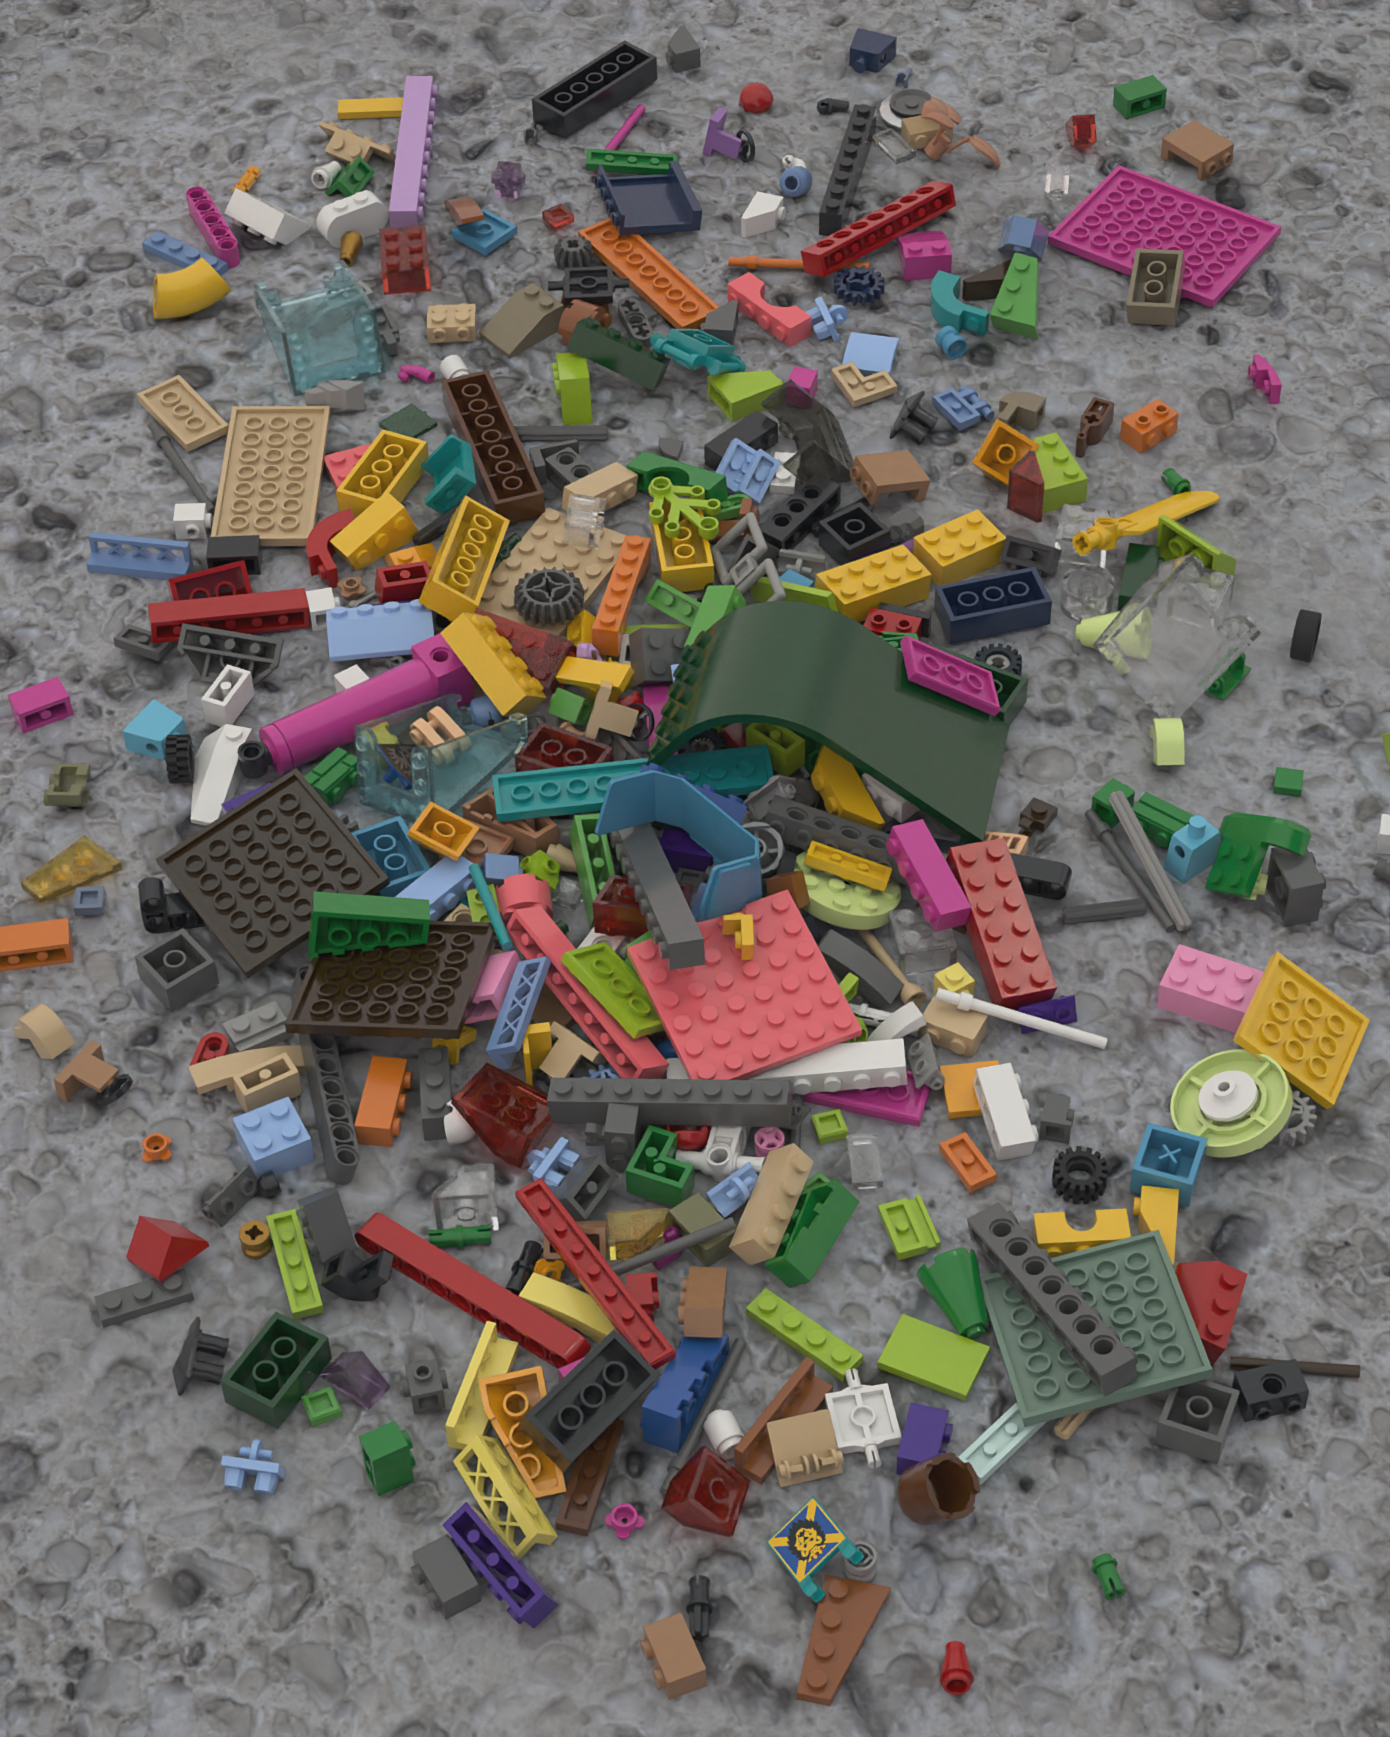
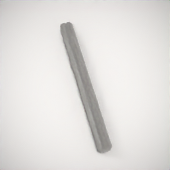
[1109,790,1193,932]

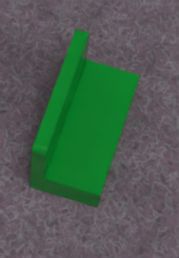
[325,156,375,197]

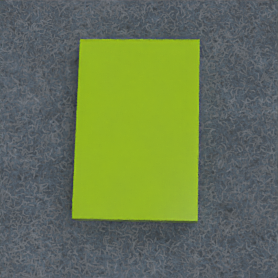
[877,1314,990,1402]

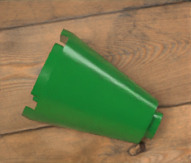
[916,1248,989,1340]

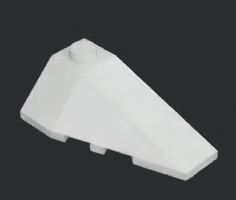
[191,724,254,826]

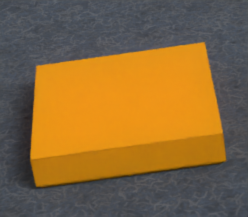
[939,1060,999,1119]

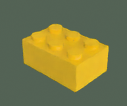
[913,509,1006,586]

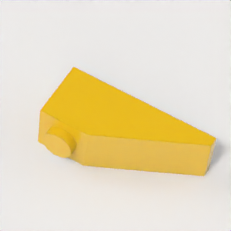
[1133,1185,1179,1269]

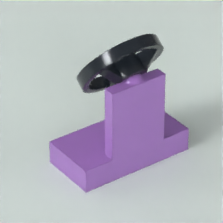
[702,107,755,162]

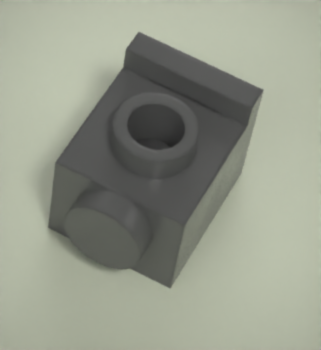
[1039,1093,1075,1144]

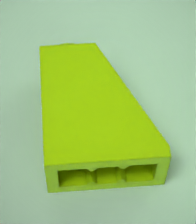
[707,370,785,422]

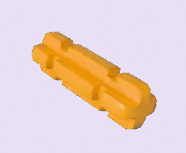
[232,165,261,192]

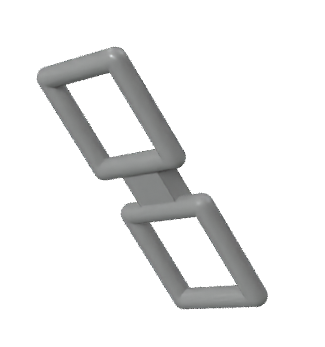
[711,512,786,602]

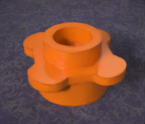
[142,1133,172,1163]

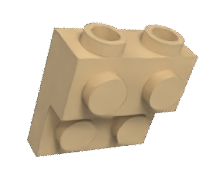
[427,303,476,343]

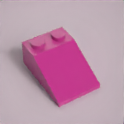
[896,230,952,281]

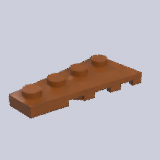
[797,1574,891,1706]

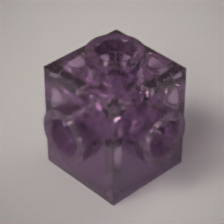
[491,161,525,199]

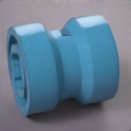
[935,326,968,359]

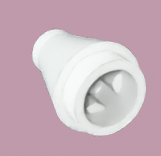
[311,161,341,189]

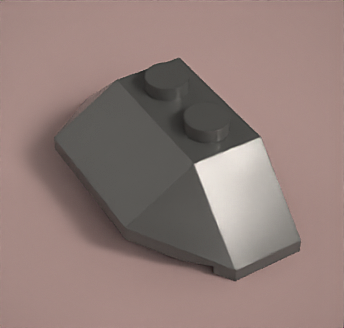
[177,623,284,688]

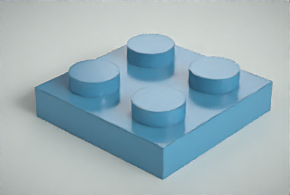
[451,208,517,256]

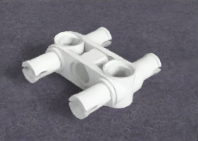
[675,1126,766,1182]

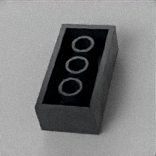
[518,1329,660,1472]

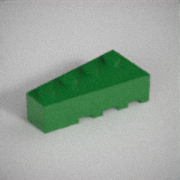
[308,891,430,959]

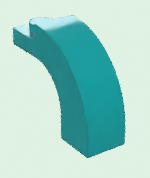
[930,270,989,336]

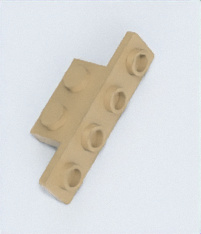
[319,121,396,163]

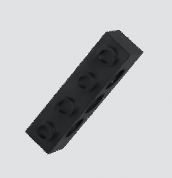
[759,473,841,558]

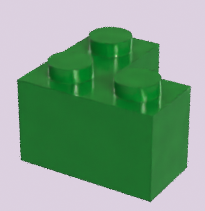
[625,1125,694,1207]

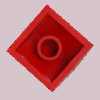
[126,1216,209,1282]

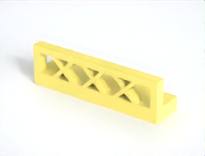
[445,1321,519,1450]
[453,1435,558,1559]

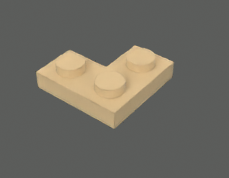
[831,362,897,408]

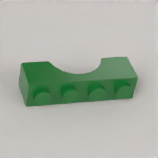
[626,451,728,503]

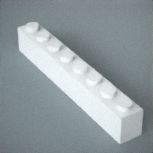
[666,1038,908,1095]

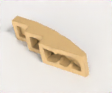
[188,1045,306,1095]

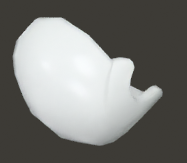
[444,1096,479,1145]

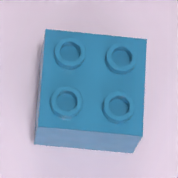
[1129,1123,1208,1207]

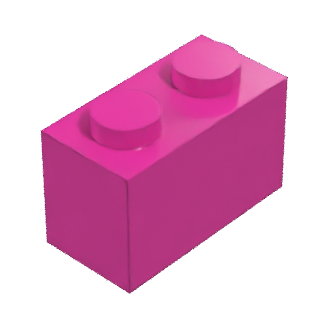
[8,677,73,733]

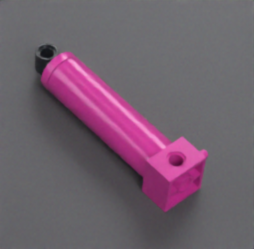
[237,633,474,779]

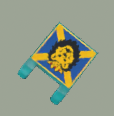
[766,1496,864,1603]

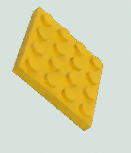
[1233,951,1370,1109]

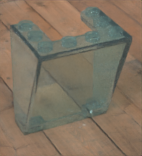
[252,260,386,397]
[355,693,528,822]

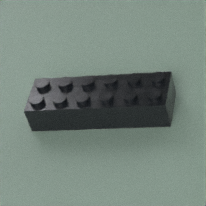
[532,40,657,139]

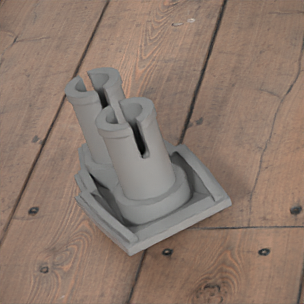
[304,380,365,414]

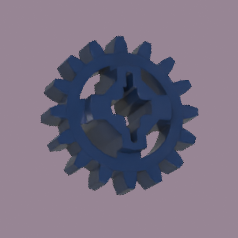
[834,265,885,306]

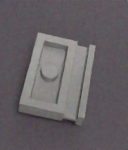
[222,1000,294,1052]

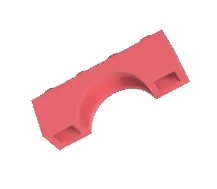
[727,272,812,347]

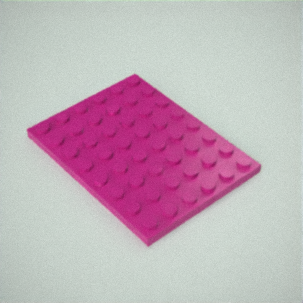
[1048,165,1281,308]

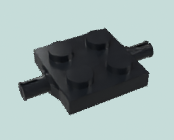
[548,266,630,305]

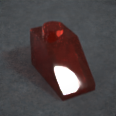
[1065,114,1097,150]

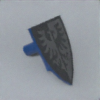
[377,744,430,795]

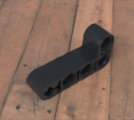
[138,877,206,934]

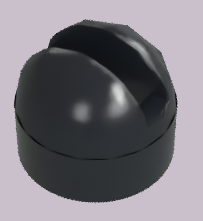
[257,1170,282,1197]

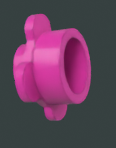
[605,1503,644,1540]

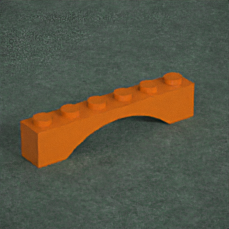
[592,535,651,657]

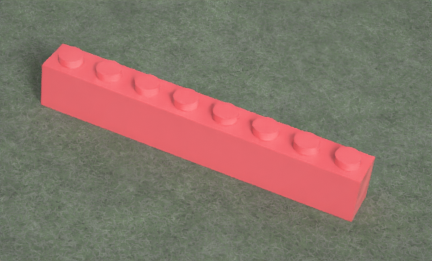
[506,906,669,1079]

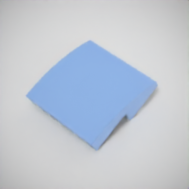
[842,332,899,375]
[715,438,781,504]

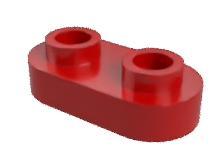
[190,1032,230,1066]

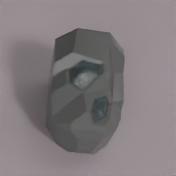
[884,508,924,545]

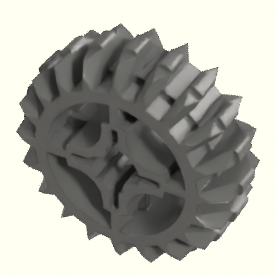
[514,566,584,627]

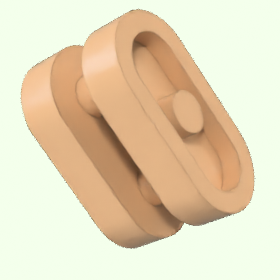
[409,706,470,766]

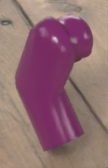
[652,1227,683,1270]

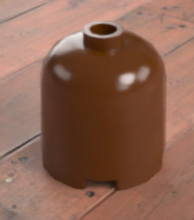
[896,1452,980,1525]

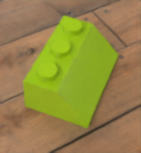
[1156,515,1236,593]

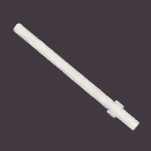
[935,987,1107,1049]

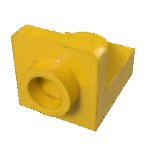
[722,913,754,960]
[432,1025,477,1065]

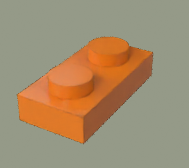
[939,1132,997,1193]

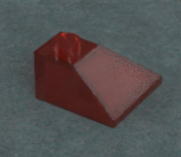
[661,1445,751,1537]

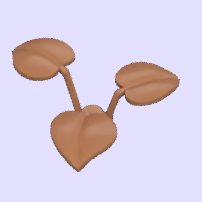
[921,97,1000,168]

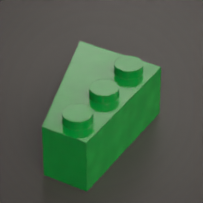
[764,1179,860,1288]

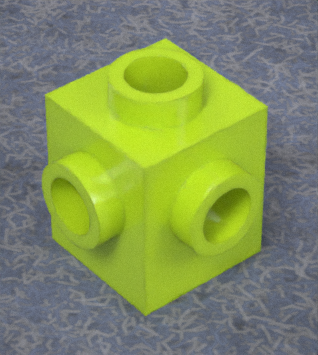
[519,850,561,892]

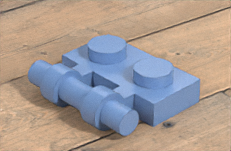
[932,385,995,431]

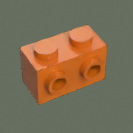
[1120,399,1179,454]

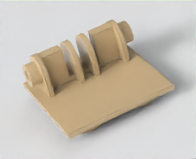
[766,1408,844,1487]

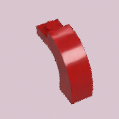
[306,509,355,589]

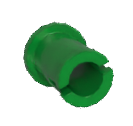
[1161,468,1191,495]
[1091,1553,1126,1600]

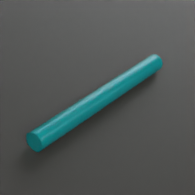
[468,863,513,951]

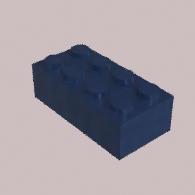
[934,567,1052,644]

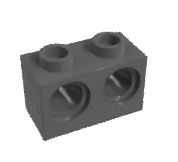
[545,447,597,493]

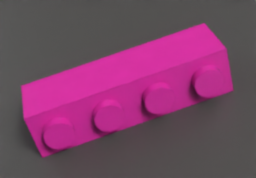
[886,819,972,932]

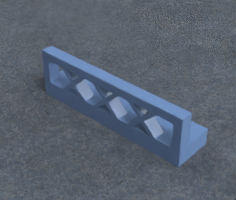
[86,532,193,580]
[486,956,551,1070]

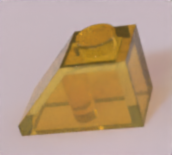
[607,1208,669,1261]

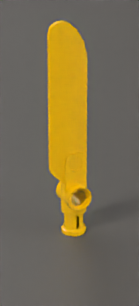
[1072,491,1220,555]

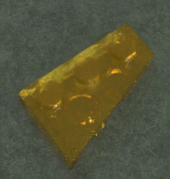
[21,835,123,903]

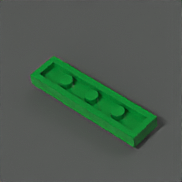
[586,149,677,175]

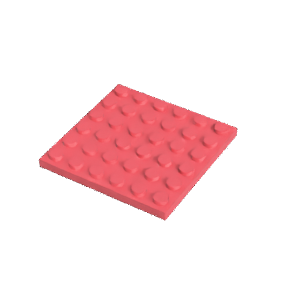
[627,889,862,1080]

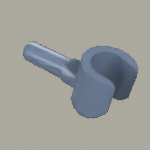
[895,67,912,88]

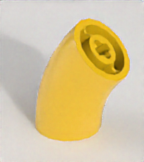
[153,257,232,319]

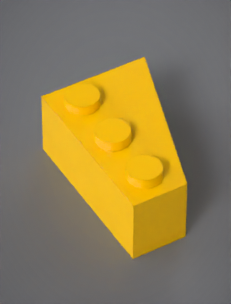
[330,491,419,571]

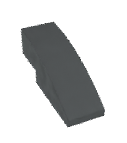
[817,930,904,1009]

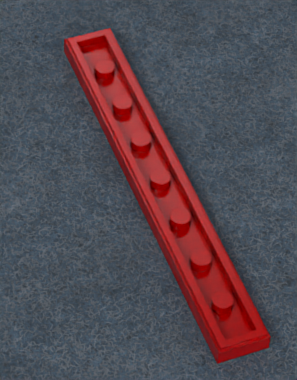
[515,1178,676,1370]

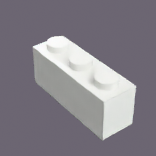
[972,1063,1038,1161]

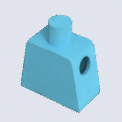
[122,699,192,760]
[1164,815,1221,884]

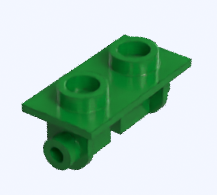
[1201,651,1251,701]

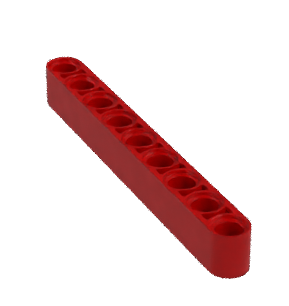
[354,1212,591,1369]

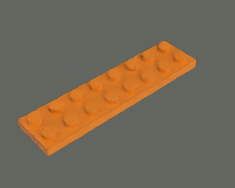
[578,217,719,329]

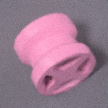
[755,1127,784,1158]

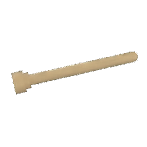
[855,929,926,1008]

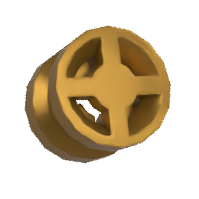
[239,1220,272,1260]

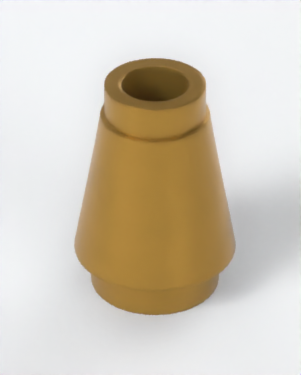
[339,231,363,267]

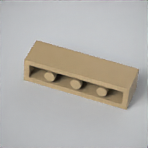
[729,1143,814,1265]

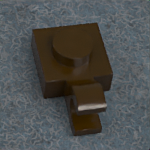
[1018,797,1058,838]

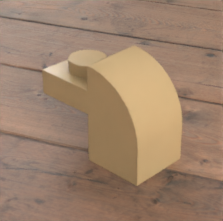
[13,1003,76,1059]

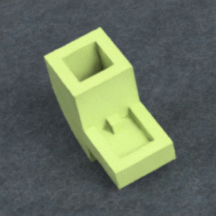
[1150,718,1185,765]

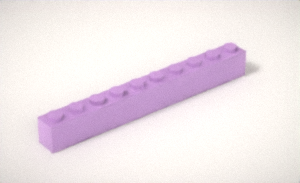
[389,76,438,230]

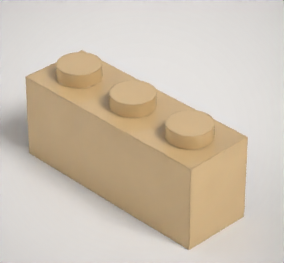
[562,462,638,522]

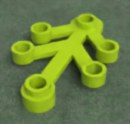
[648,477,721,540]

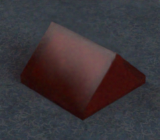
[1007,450,1044,523]

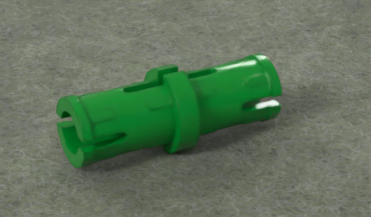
[428,1224,492,1249]

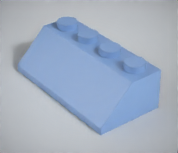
[326,599,434,662]

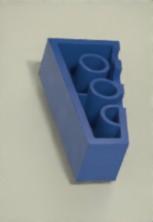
[640,1334,729,1454]

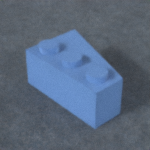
[998,215,1049,259]

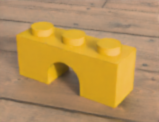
[1032,1208,1131,1258]

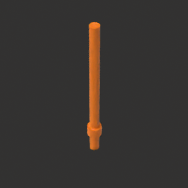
[728,255,869,271]

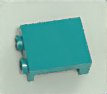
[421,434,476,514]

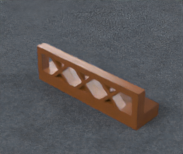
[734,1357,833,1485]

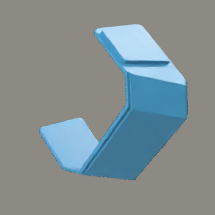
[595,770,762,922]

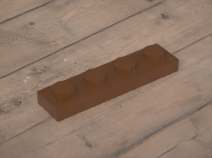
[555,1419,624,1537]

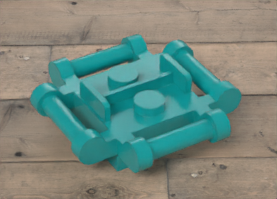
[650,329,746,375]

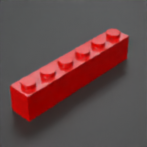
[148,588,310,644]

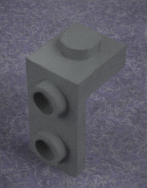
[529,439,579,485]

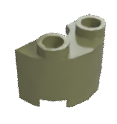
[43,763,91,807]

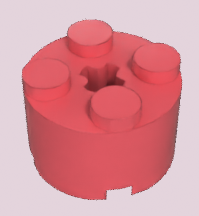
[495,874,554,927]

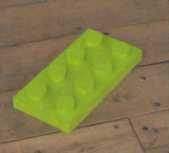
[561,942,665,1039]

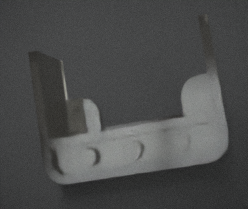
[761,379,854,485]

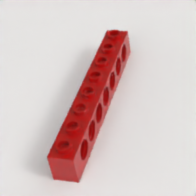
[801,180,956,277]

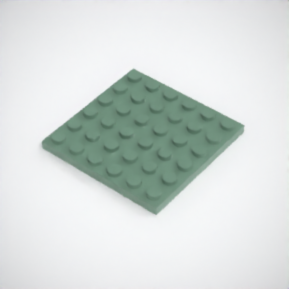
[981,1230,1213,1427]

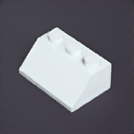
[224,188,311,245]

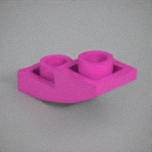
[1248,354,1282,404]

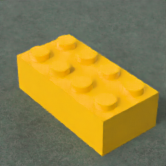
[336,429,429,518]
[649,498,714,592]
[815,544,932,623]
[440,612,547,718]

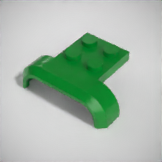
[1205,812,1311,899]

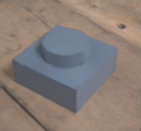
[74,886,106,916]

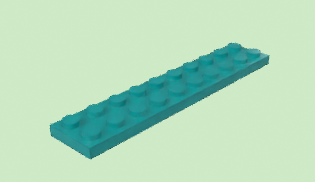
[492,745,774,822]

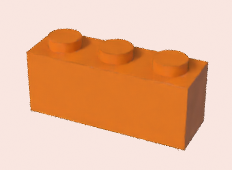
[0,918,74,972]
[354,1056,413,1147]

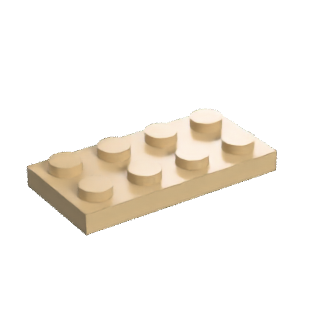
[137,375,229,452]

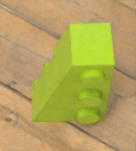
[552,352,593,426]
[1032,432,1088,514]

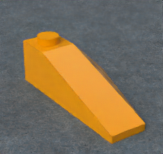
[478,1366,566,1500]

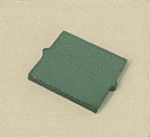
[378,403,438,438]

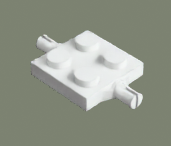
[825,1369,902,1468]

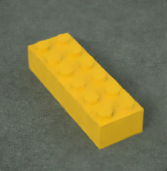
[418,495,510,622]

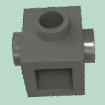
[401,1358,449,1414]

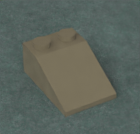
[479,283,564,358]

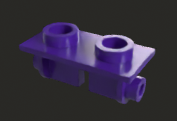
[1015,995,1077,1034]

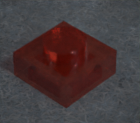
[542,203,574,230]

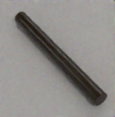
[1230,1356,1360,1378]

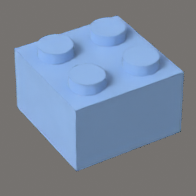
[232,1097,315,1179]

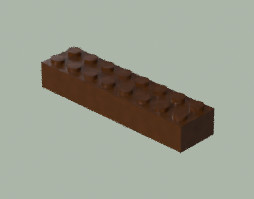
[441,370,545,525]

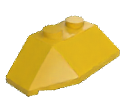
[811,744,885,831]

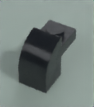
[320,1249,394,1302]

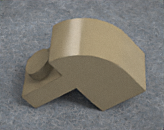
[995,392,1046,431]

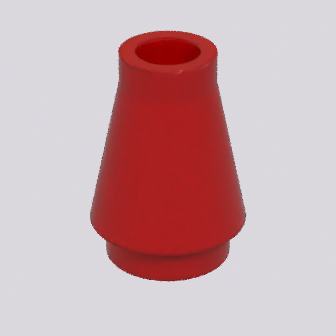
[939,1641,974,1695]

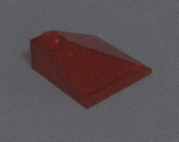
[451,1063,553,1168]

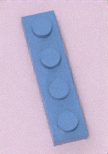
[142,231,228,276]

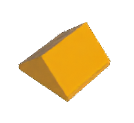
[972,419,1039,489]

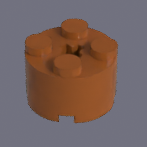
[558,299,612,347]

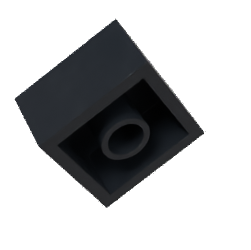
[819,502,891,566]

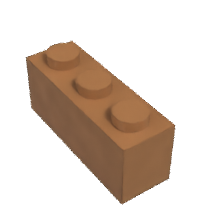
[678,1266,727,1338]

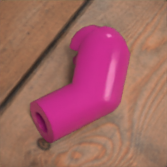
[397,365,435,383]

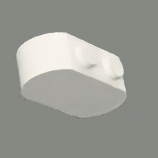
[316,190,389,248]

